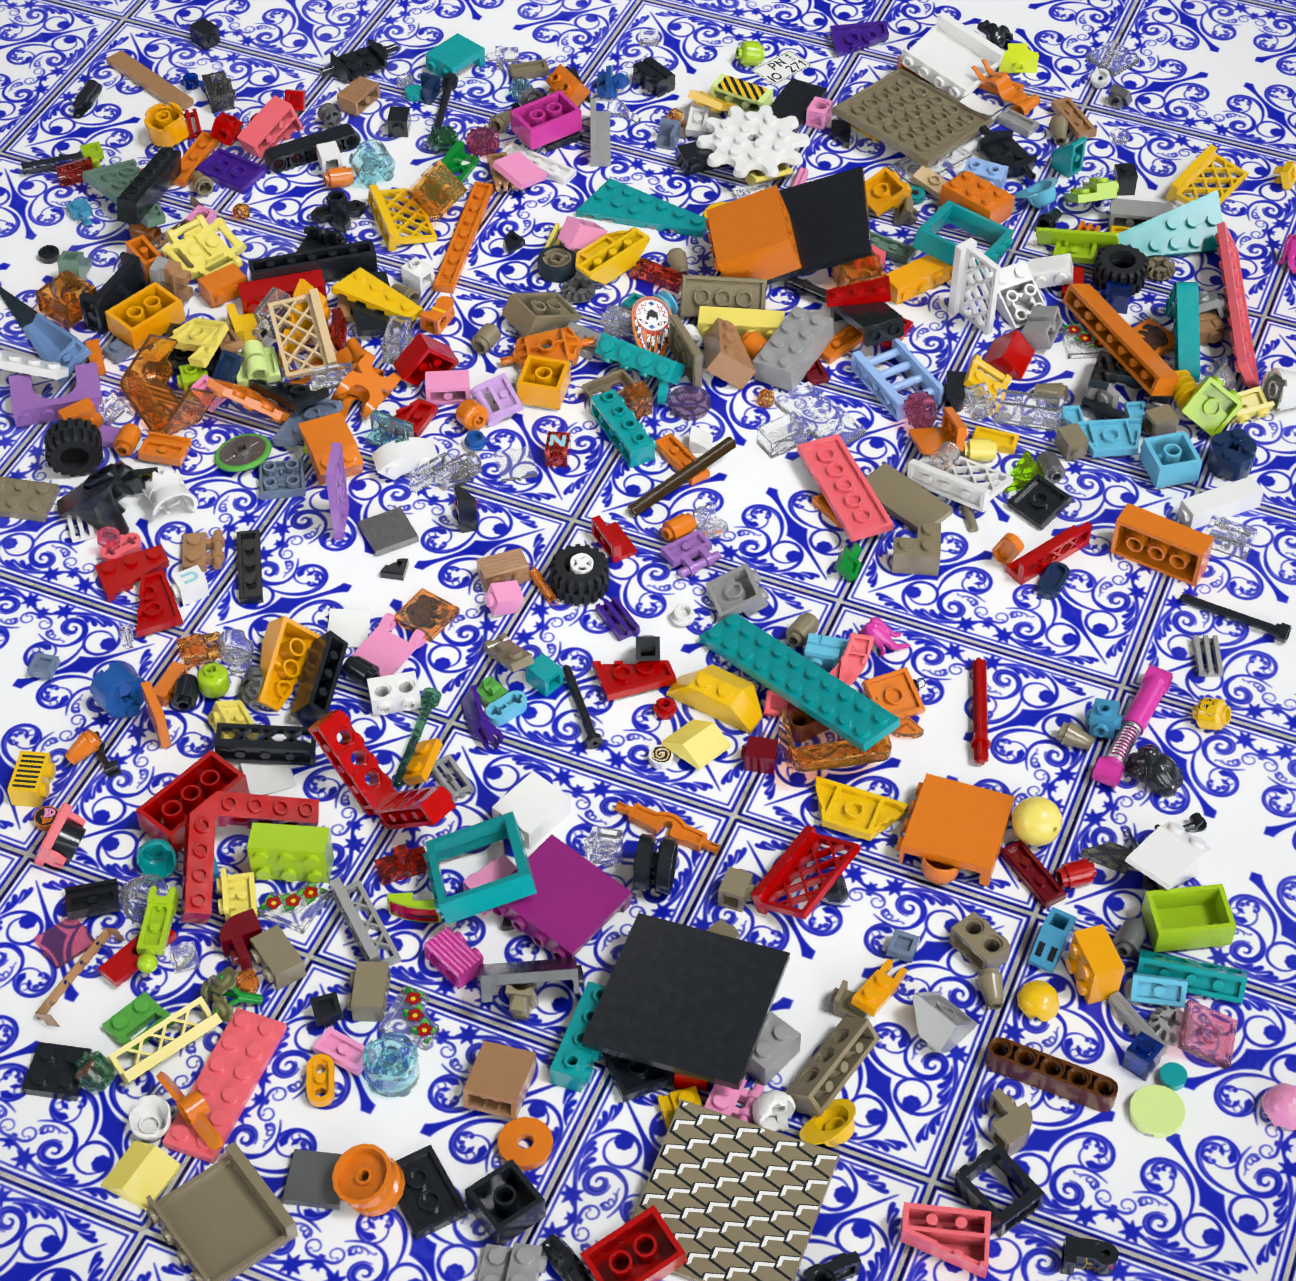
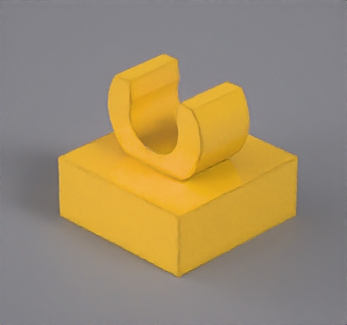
[1273,161,1296,189]

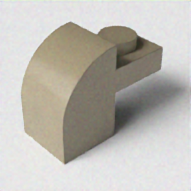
[988,1087,1033,1156]

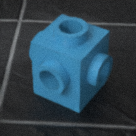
[1085,698,1123,739]

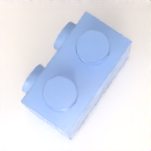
[962,157,1008,189]

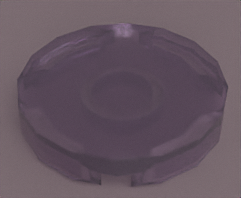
[668,385,711,421]

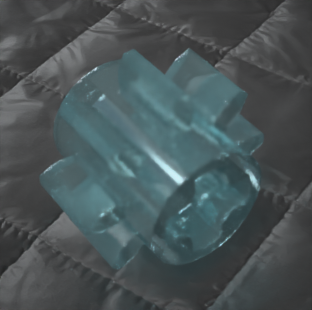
[509,77,533,101]

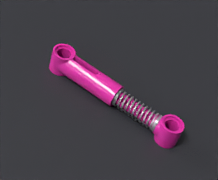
[1091,664,1174,789]

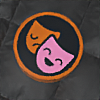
[34,806,59,832]

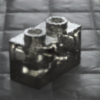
[201,71,237,113]

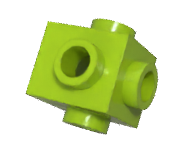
[176,364,208,399]

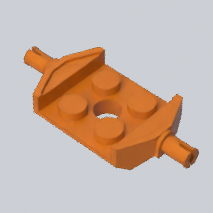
[500,327,595,370]

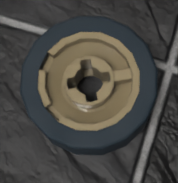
[537,245,577,283]

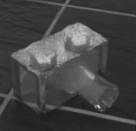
[381,315,415,364]

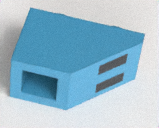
[1028,907,1077,974]

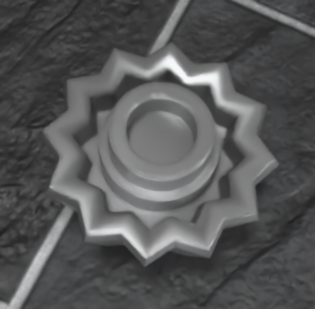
[517,87,543,106]

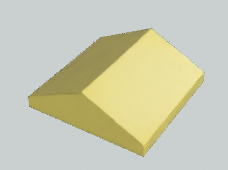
[745,163,793,187]
[661,719,731,770]
[101,1141,181,1210]

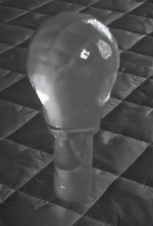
[607,98,642,124]

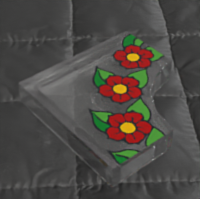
[1060,324,1110,359]
[257,882,330,934]
[378,985,440,1051]

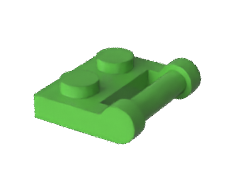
[102,992,175,1056]

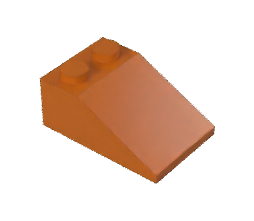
[298,412,364,485]

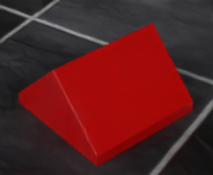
[983,329,1035,381]

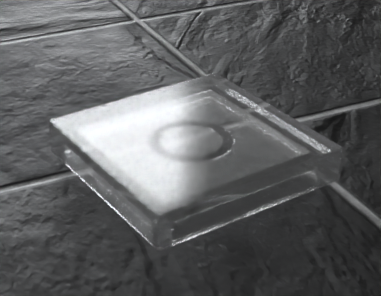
[1086,39,1141,77]

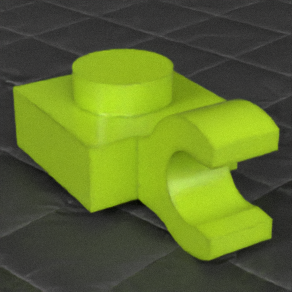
[80,141,104,169]

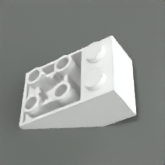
[983,260,1046,330]

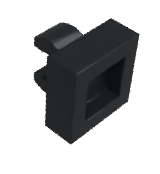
[310,992,343,1027]

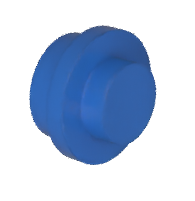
[464,430,487,451]

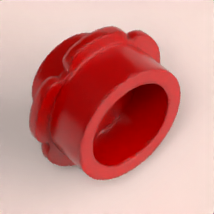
[653,697,677,720]

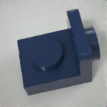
[420,73,441,105]

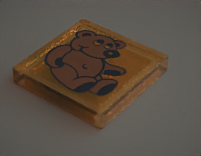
[393,588,460,642]

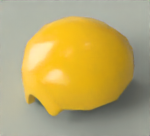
[1017,980,1060,1022]

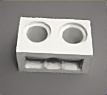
[367,671,421,716]

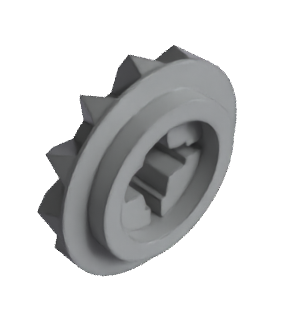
[1149,1004,1193,1044]

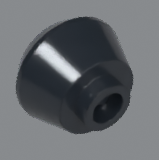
[818,868,849,903]

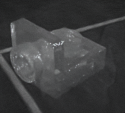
[95,392,134,426]

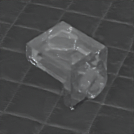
[692,503,729,539]

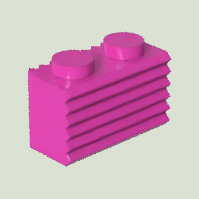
[424,927,484,989]

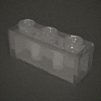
[993,388,1064,431]

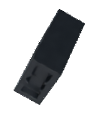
[953,1145,1045,1238]

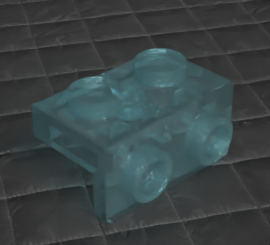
[366,409,414,448]

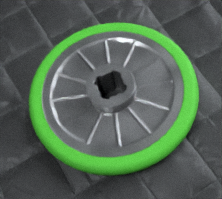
[214,434,272,472]

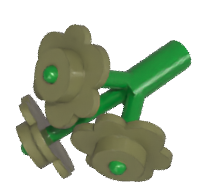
[201,966,263,1022]

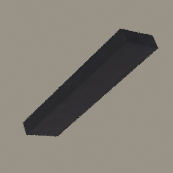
[236,529,264,605]

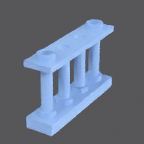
[851,338,944,421]

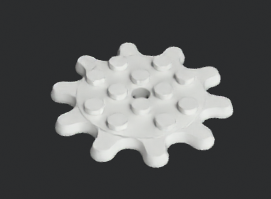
[696,105,810,178]

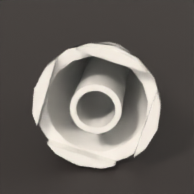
[1261,368,1296,412]

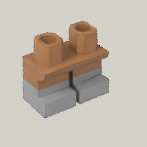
[149,256,193,301]

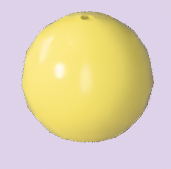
[1011,796,1063,847]

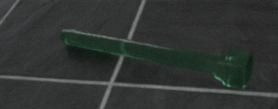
[393,687,442,788]

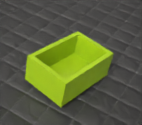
[247,822,334,884]
[1141,884,1237,952]

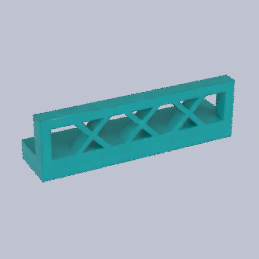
[1136,949,1248,1004]

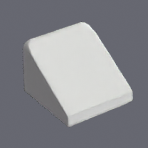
[689,425,713,453]

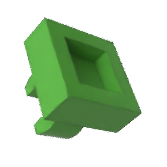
[477,676,508,707]

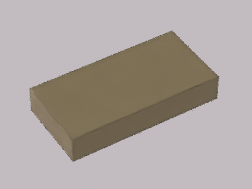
[508,59,550,82]

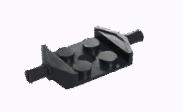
[319,39,399,81]
[978,125,1037,181]

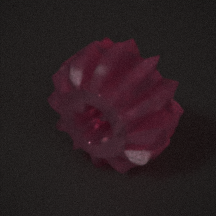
[466,125,500,157]
[903,391,939,429]

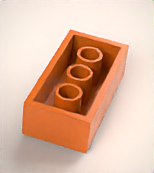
[1110,503,1214,587]

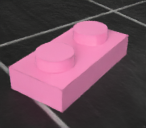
[313,1027,374,1076]

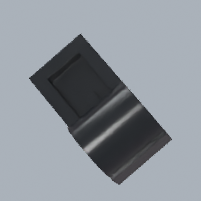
[803,1251,861,1281]

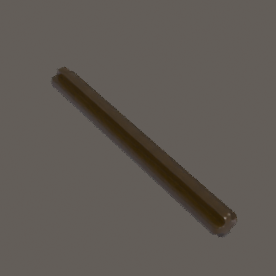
[627,436,736,517]

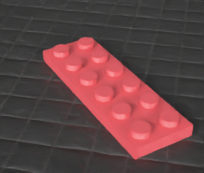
[797,434,894,542]
[162,1008,287,1164]

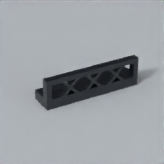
[214,723,317,766]

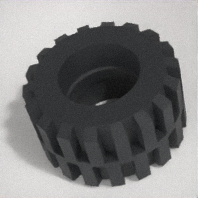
[1092,244,1148,297]
[44,418,103,477]
[550,544,609,606]

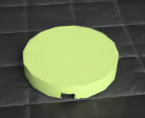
[1129,1084,1185,1138]

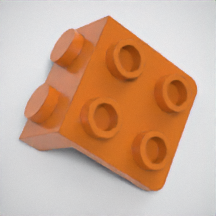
[908,407,968,455]

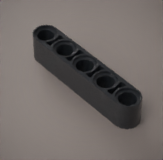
[263,123,360,173]

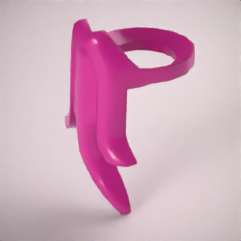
[1277,233,1296,275]
[859,617,911,657]

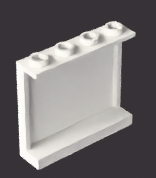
[900,12,1005,101]

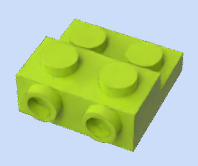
[1064,176,1119,203]
[1180,375,1244,437]

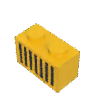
[7,751,56,808]

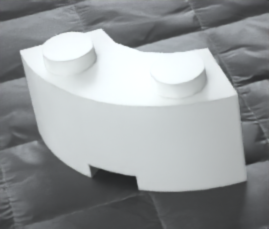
[372,437,440,480]

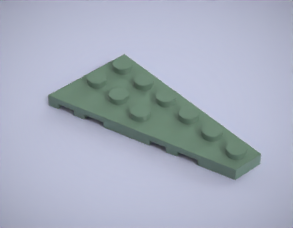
[82,159,166,228]

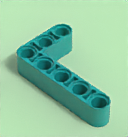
[1165,282,1200,383]

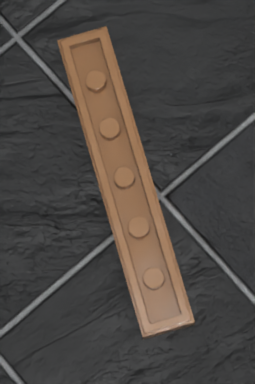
[106,50,194,111]

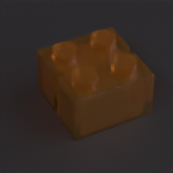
[406,160,468,221]
[831,249,887,287]
[35,270,97,328]

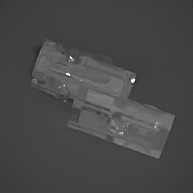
[409,451,482,493]

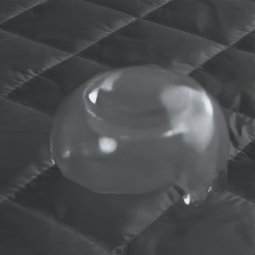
[217,629,254,666]

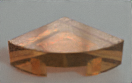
[890,715,924,739]

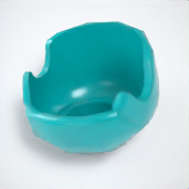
[136,838,176,880]

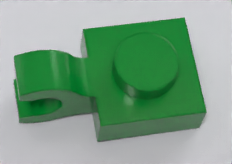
[834,542,862,583]

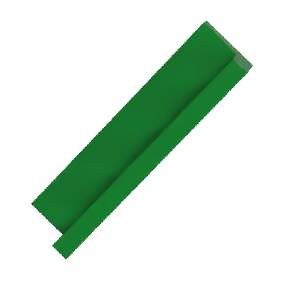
[421,140,480,208]

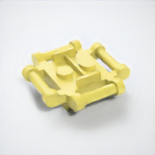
[161,214,247,280]

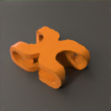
[333,351,402,420]

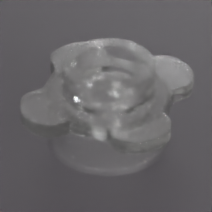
[396,73,415,89]

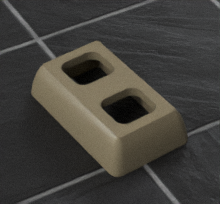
[582,369,637,400]

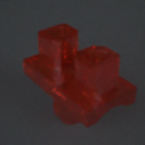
[55,157,94,187]

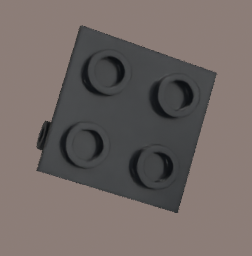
[296,225,348,252]

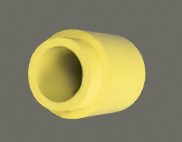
[963,439,997,461]

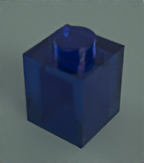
[1100,281,1132,314]
[1122,1031,1165,1081]

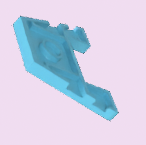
[1059,401,1145,458]

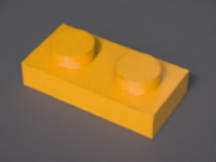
[402,738,443,786]

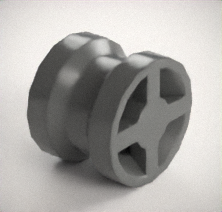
[317,103,342,128]

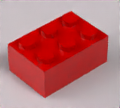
[580,1205,688,1281]

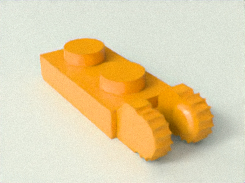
[851,958,908,1017]

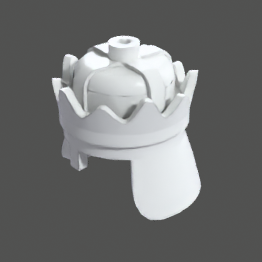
[142,469,198,516]

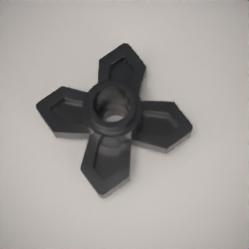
[311,190,366,232]

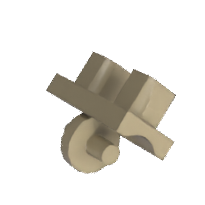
[505,982,539,1020]

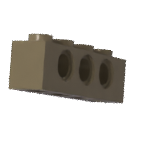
[785,1016,880,1116]

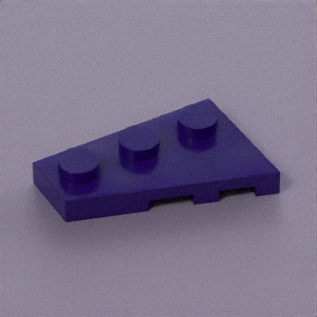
[829,21,889,58]

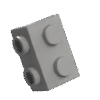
[1199,290,1227,319]

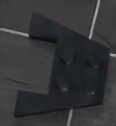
[1087,350,1171,404]

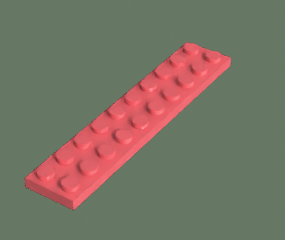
[1215,221,1260,389]

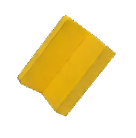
[226,303,263,344]

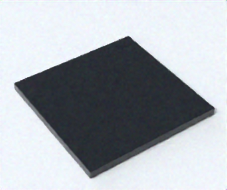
[767,166,873,285]
[581,913,790,1090]

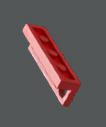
[1005,521,1092,585]

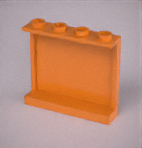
[896,773,1015,887]

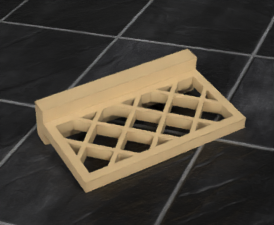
[267,288,339,380]

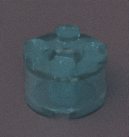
[349,139,396,188]
[362,1032,420,1097]

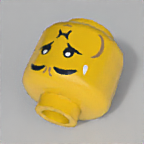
[1192,697,1231,731]

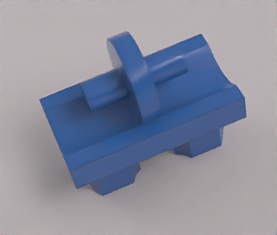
[597,65,628,102]

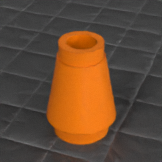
[65,729,102,765]

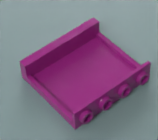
[492,834,632,959]

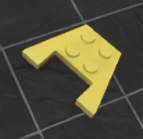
[140,318,229,368]

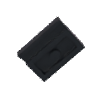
[65,878,121,920]

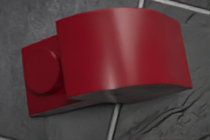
[220,908,262,974]

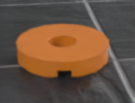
[497,1117,554,1171]

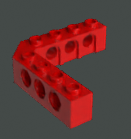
[308,709,456,830]
[180,791,319,924]

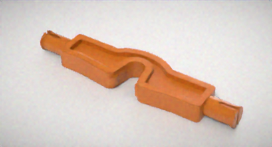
[615,801,721,855]

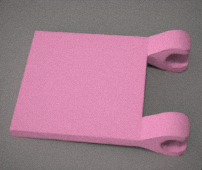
[352,613,426,677]

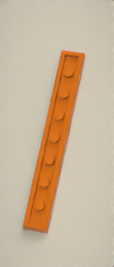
[433,182,494,294]

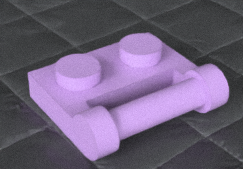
[470,373,524,427]

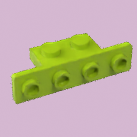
[1035,227,1119,264]

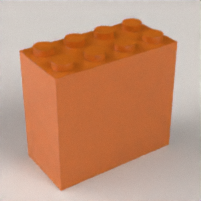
[705,185,802,280]

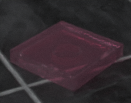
[1177,999,1238,1069]

